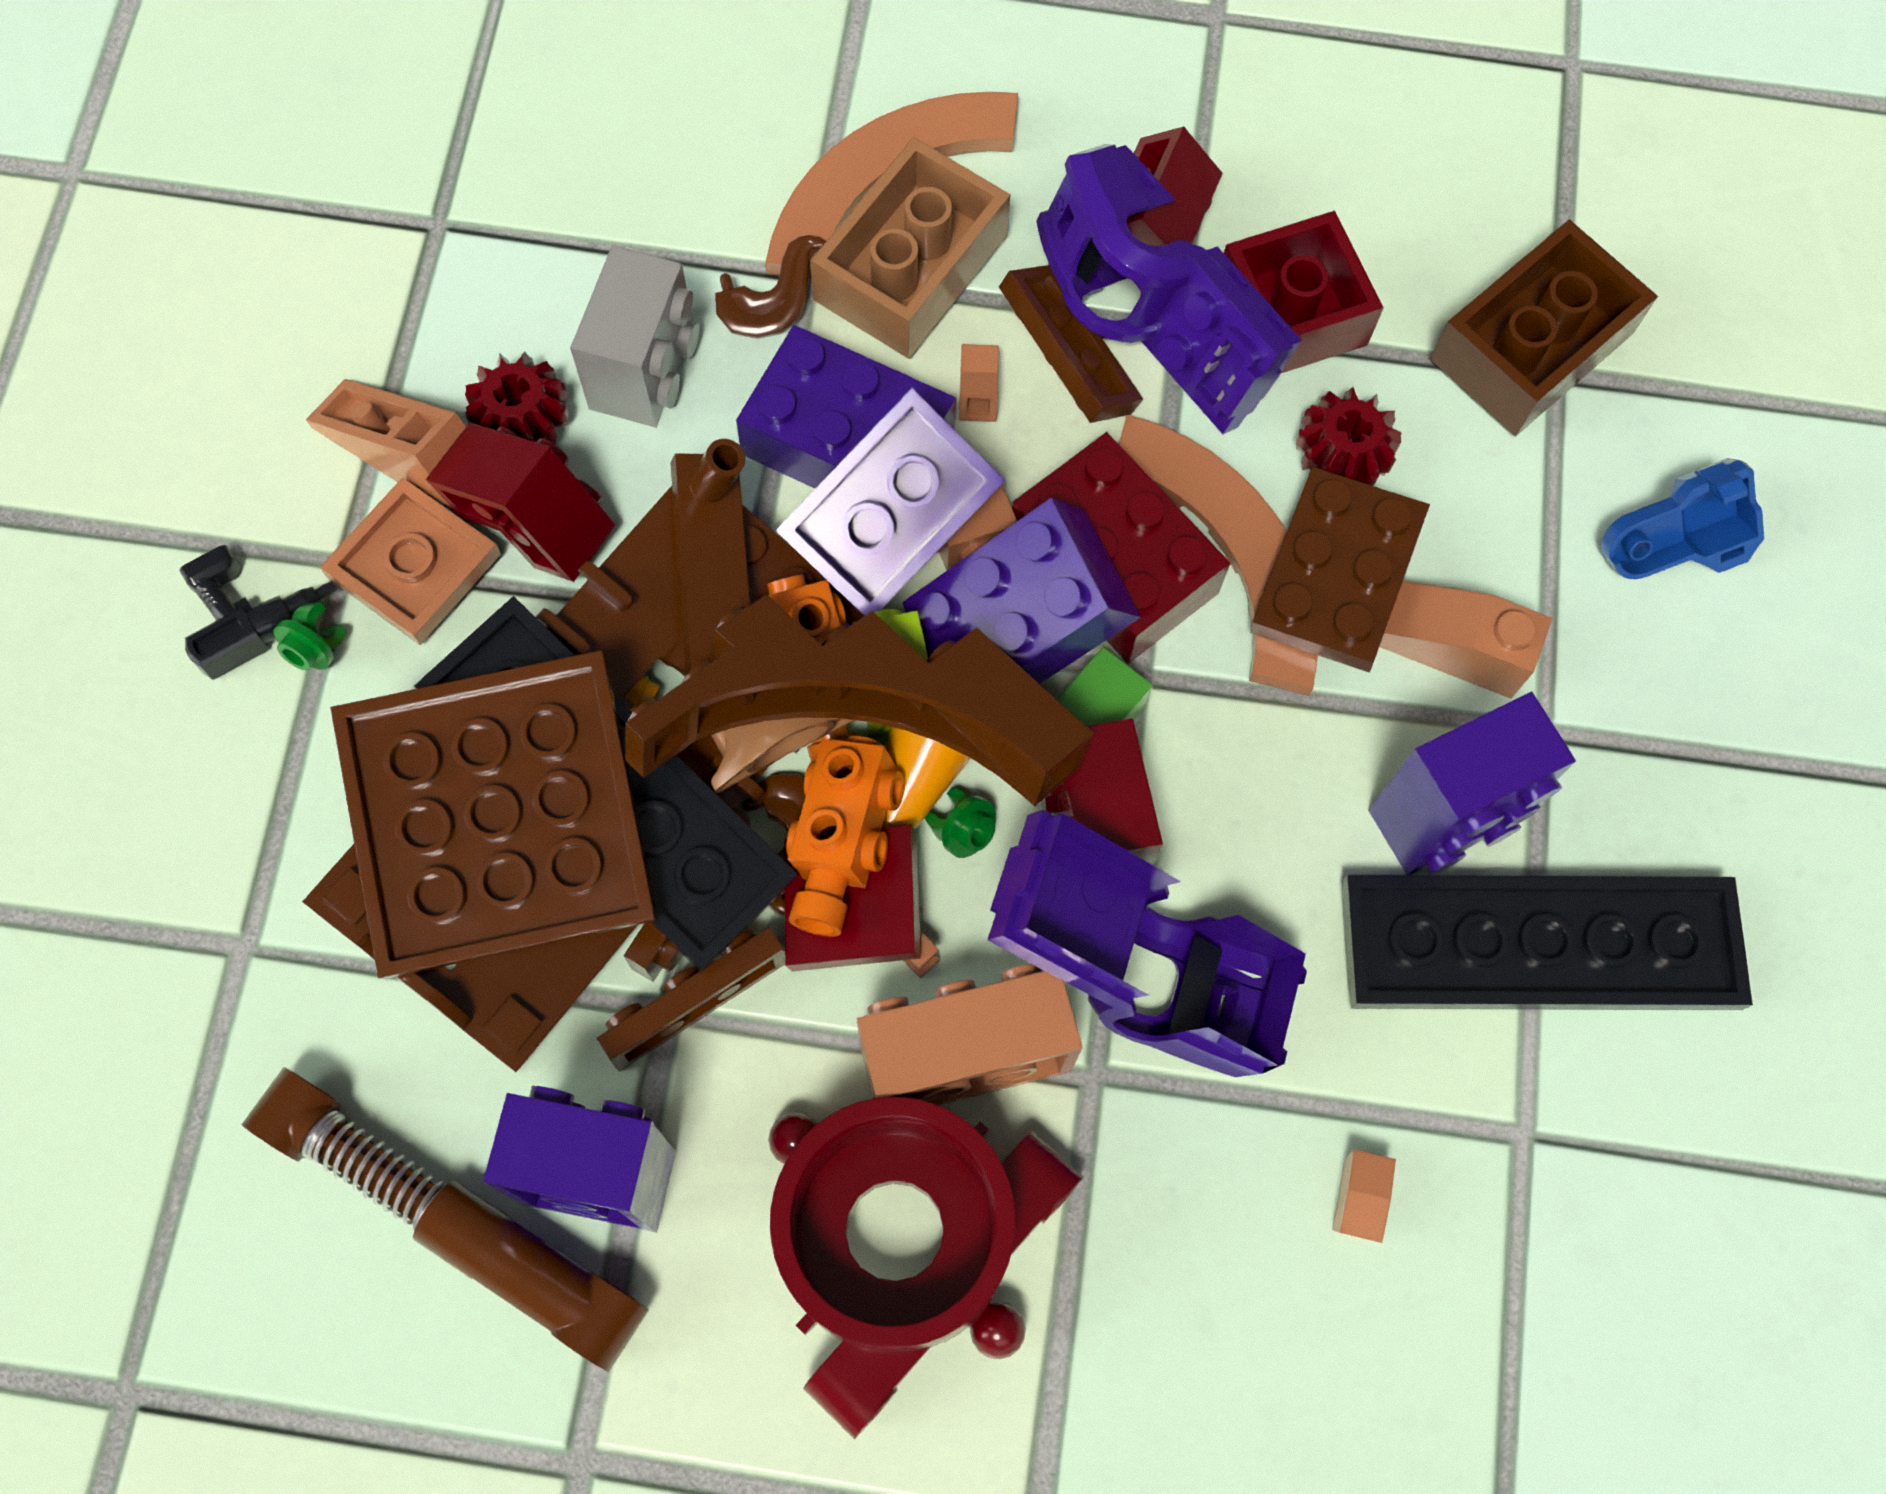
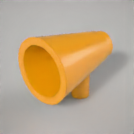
[846,727,970,830]

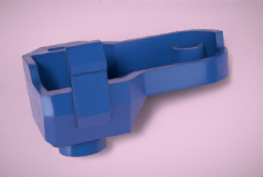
[1601,458,1764,579]

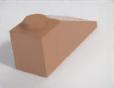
[306,379,466,507]
[1379,581,1553,699]

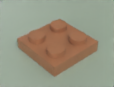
[320,477,501,645]

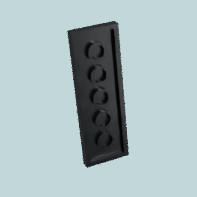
[414,596,798,973]
[1342,875,1753,1010]

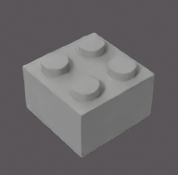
[570,245,699,428]

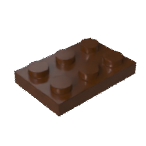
[1250,467,1430,673]

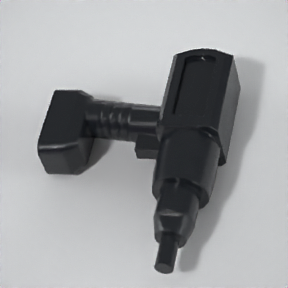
[179,545,338,680]

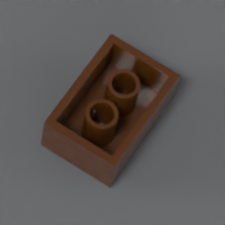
[1430,219,1658,437]

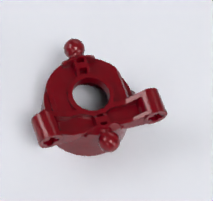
[768,1097,1084,1440]

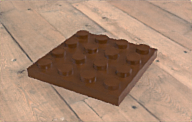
[330,650,658,979]

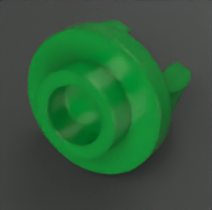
[273,603,347,670]
[925,788,996,858]

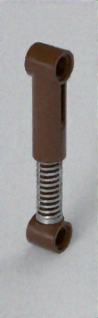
[241,1067,649,1372]

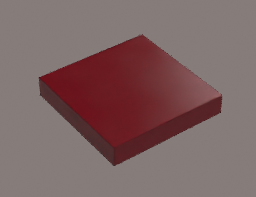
[784,825,921,972]

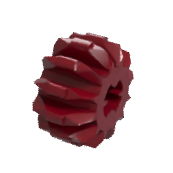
[465,351,569,444]
[1296,387,1402,486]

